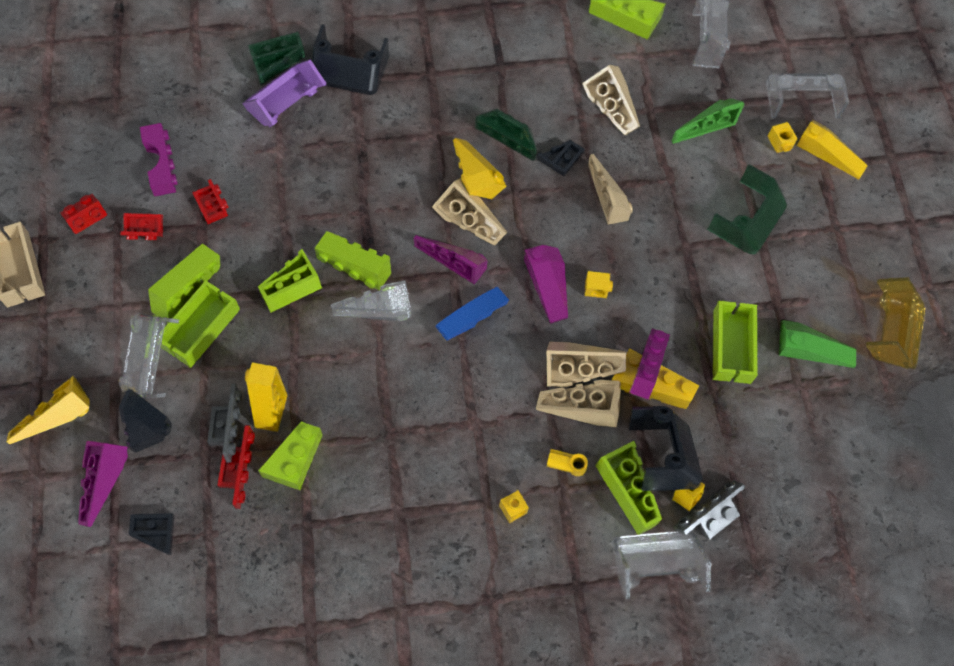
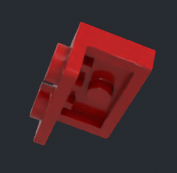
[192,179,229,224]
[60,194,107,234]
[120,213,163,240]

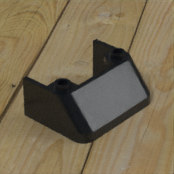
[312,24,389,95]
[628,406,703,491]

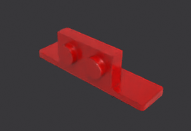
[217,425,255,509]

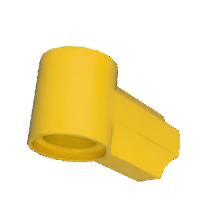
[547,449,588,476]

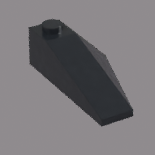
[119,388,172,453]

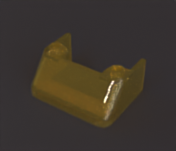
[866,277,925,369]

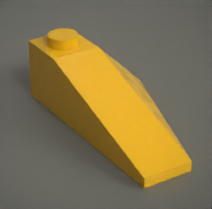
[797,120,868,179]
[453,138,506,199]
[6,376,90,444]

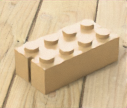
[0,222,45,308]

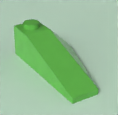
[672,98,744,144]
[779,320,856,368]

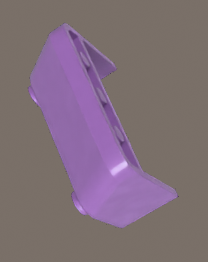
[242,60,327,127]

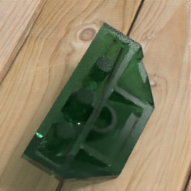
[475,109,537,162]

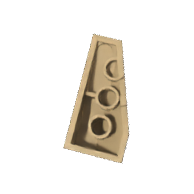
[582,65,640,135]
[588,154,633,225]
[432,178,507,246]
[547,342,626,387]
[536,380,621,427]

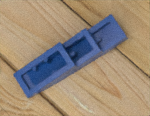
[435,286,509,341]

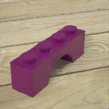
[140,123,178,197]
[629,328,670,400]

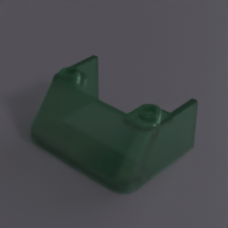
[707,164,787,254]

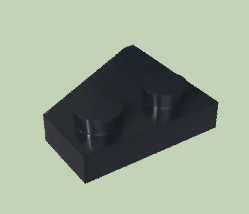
[536,140,585,177]
[129,513,175,555]

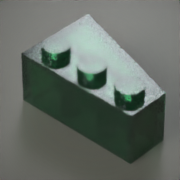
[248,32,305,85]

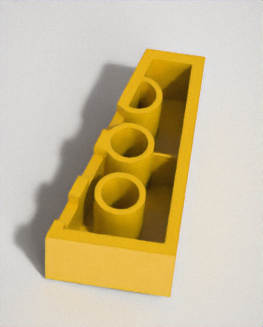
[611,348,699,409]
[245,363,288,432]

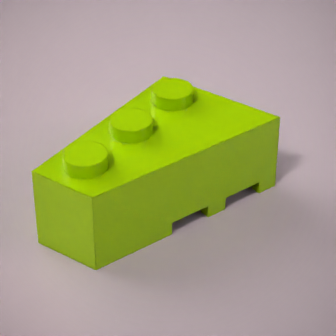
[258,249,322,313]
[259,422,323,490]

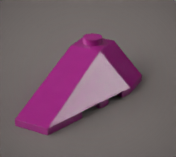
[414,235,488,285]
[524,245,568,324]
[78,441,128,527]

